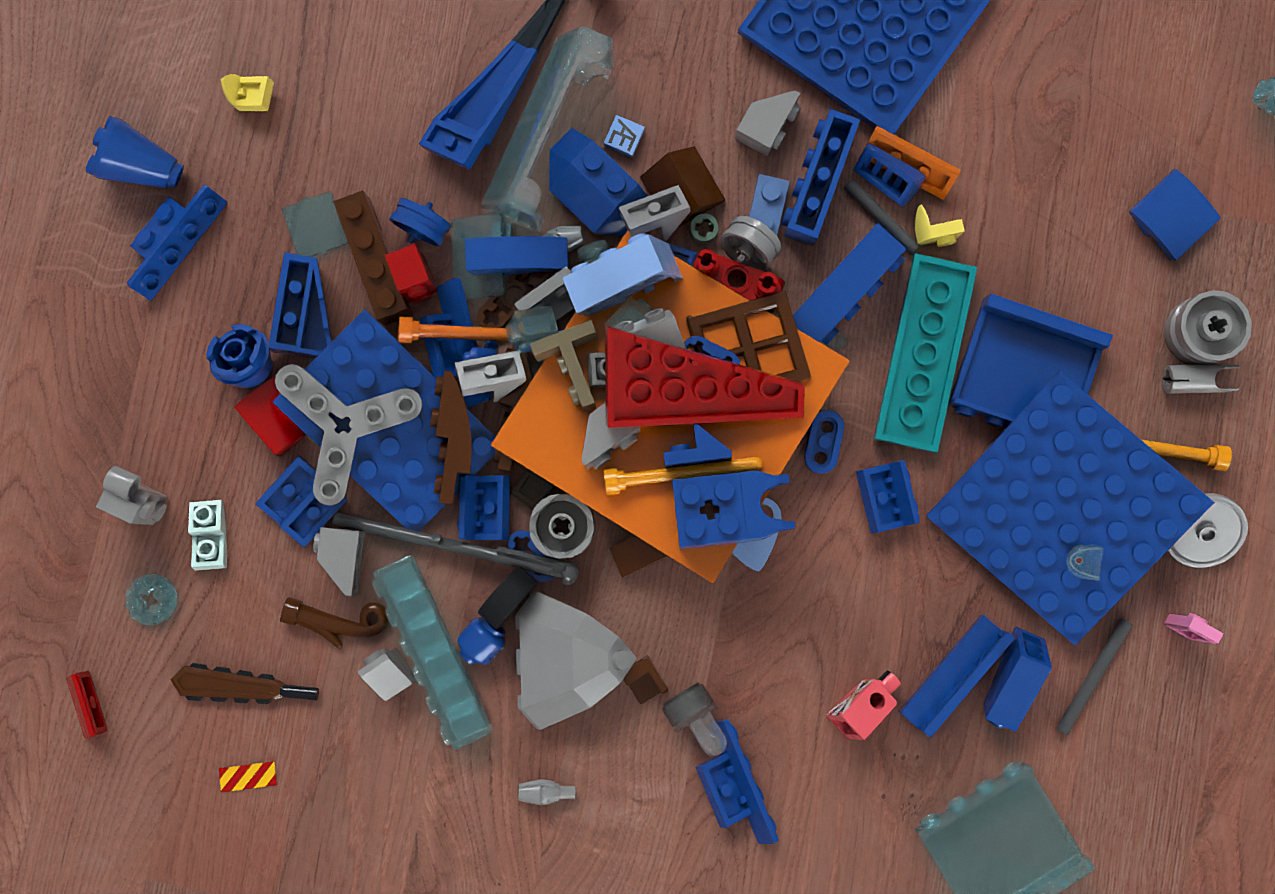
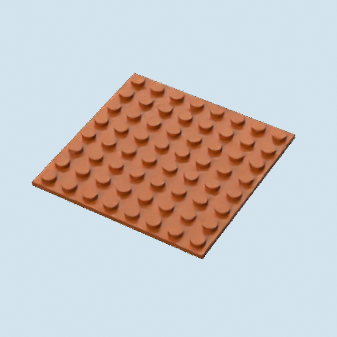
[491,230,850,584]

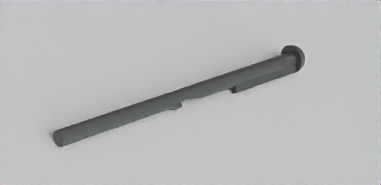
[333,512,579,585]

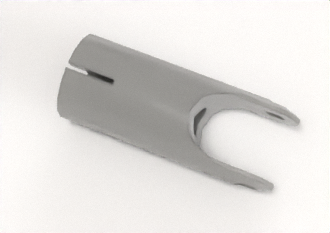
[1162,364,1240,394]

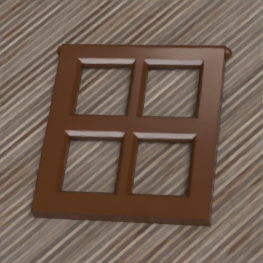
[686,291,811,382]

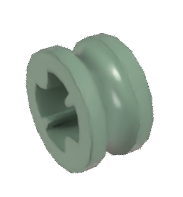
[690,214,718,245]

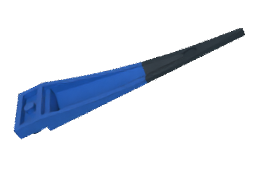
[419,0,565,170]

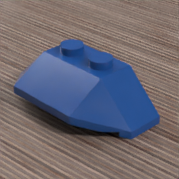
[549,128,648,236]

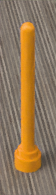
[1141,439,1232,472]
[603,457,763,496]

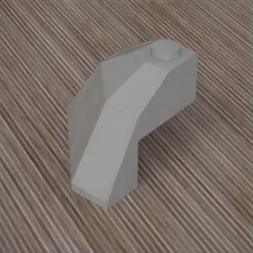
[515,592,637,730]

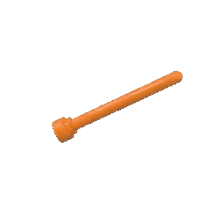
[398,317,553,343]

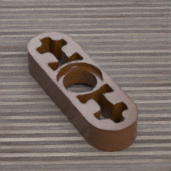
[477,272,550,328]

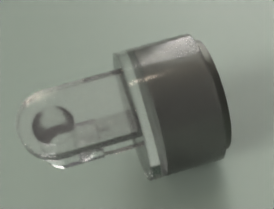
[662,682,727,756]

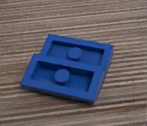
[1129,169,1221,261]
[255,455,347,547]

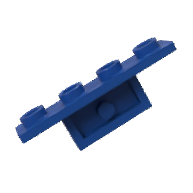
[127,185,227,300]
[419,278,490,407]
[695,719,779,844]

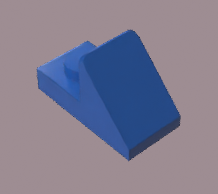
[663,423,732,468]

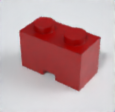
[385,244,437,304]

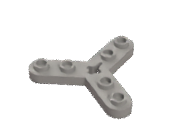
[275,364,422,505]

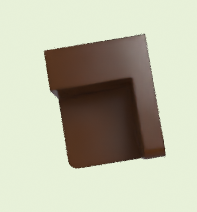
[623,655,668,704]

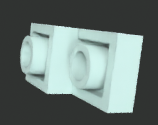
[188,500,227,571]

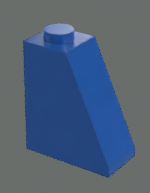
[984,626,1052,732]

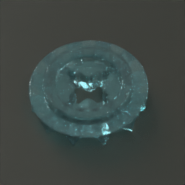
[124,574,177,625]

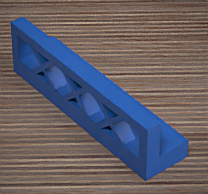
[898,615,1015,738]

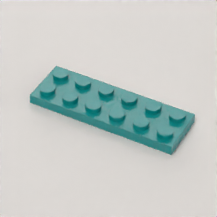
[873,253,977,453]

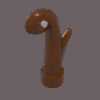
[280,597,389,648]

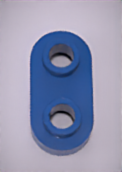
[804,410,844,474]

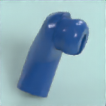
[462,341,499,361]

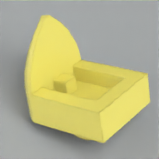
[220,74,274,111]
[915,204,965,247]

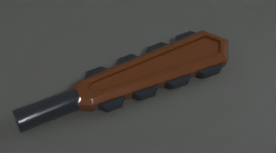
[170,663,319,704]

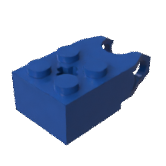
[672,471,795,550]

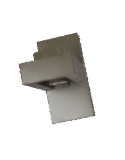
[529,320,598,412]

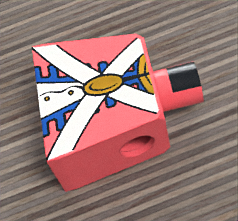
[826,670,901,740]

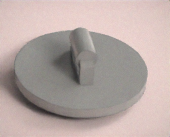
[1168,493,1248,568]

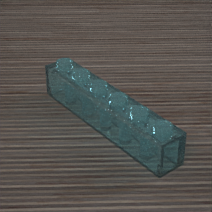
[372,555,493,750]

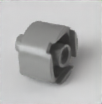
[529,494,596,559]

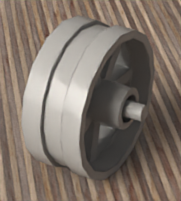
[720,216,782,272]

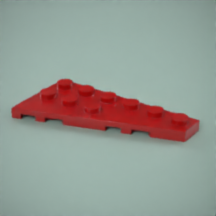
[605,325,805,428]

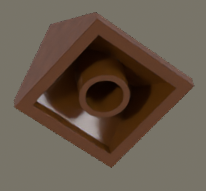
[640,146,725,228]

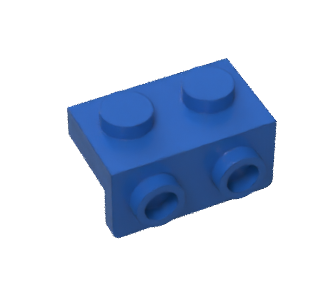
[856,460,920,534]
[457,475,510,540]

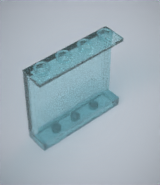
[914,762,1095,894]

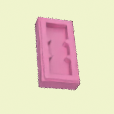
[1164,613,1224,644]

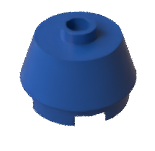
[206,324,273,388]

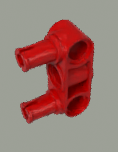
[693,249,786,313]

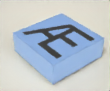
[604,115,645,158]

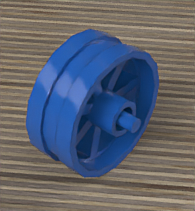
[389,198,451,247]

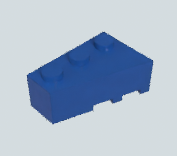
[268,252,332,359]

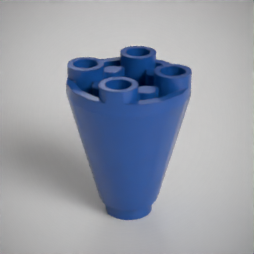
[86,116,184,189]

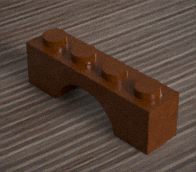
[333,190,413,326]

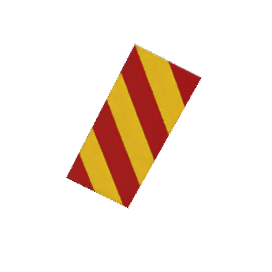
[219,761,277,792]

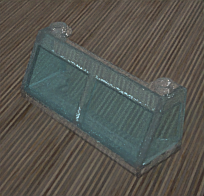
[480,26,615,233]

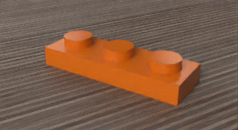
[861,126,961,200]

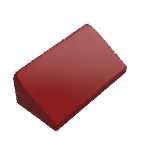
[66,671,108,739]

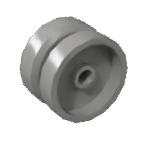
[1164,290,1252,365]

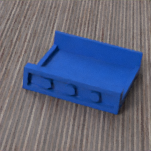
[948,293,1113,428]

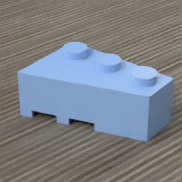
[563,233,683,317]

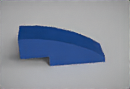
[465,236,569,275]

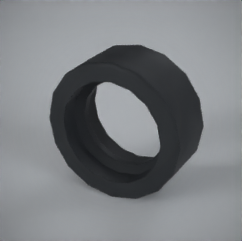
[478,567,537,629]

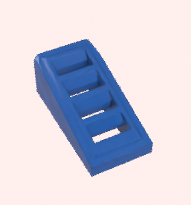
[853,143,926,206]

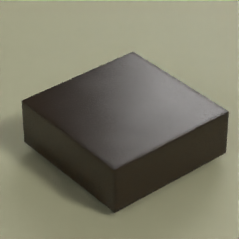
[510,469,554,509]

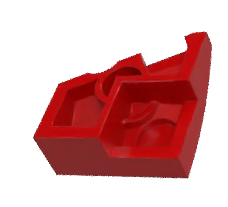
[234,375,305,457]

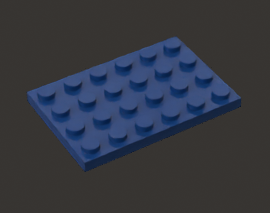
[273,309,496,531]

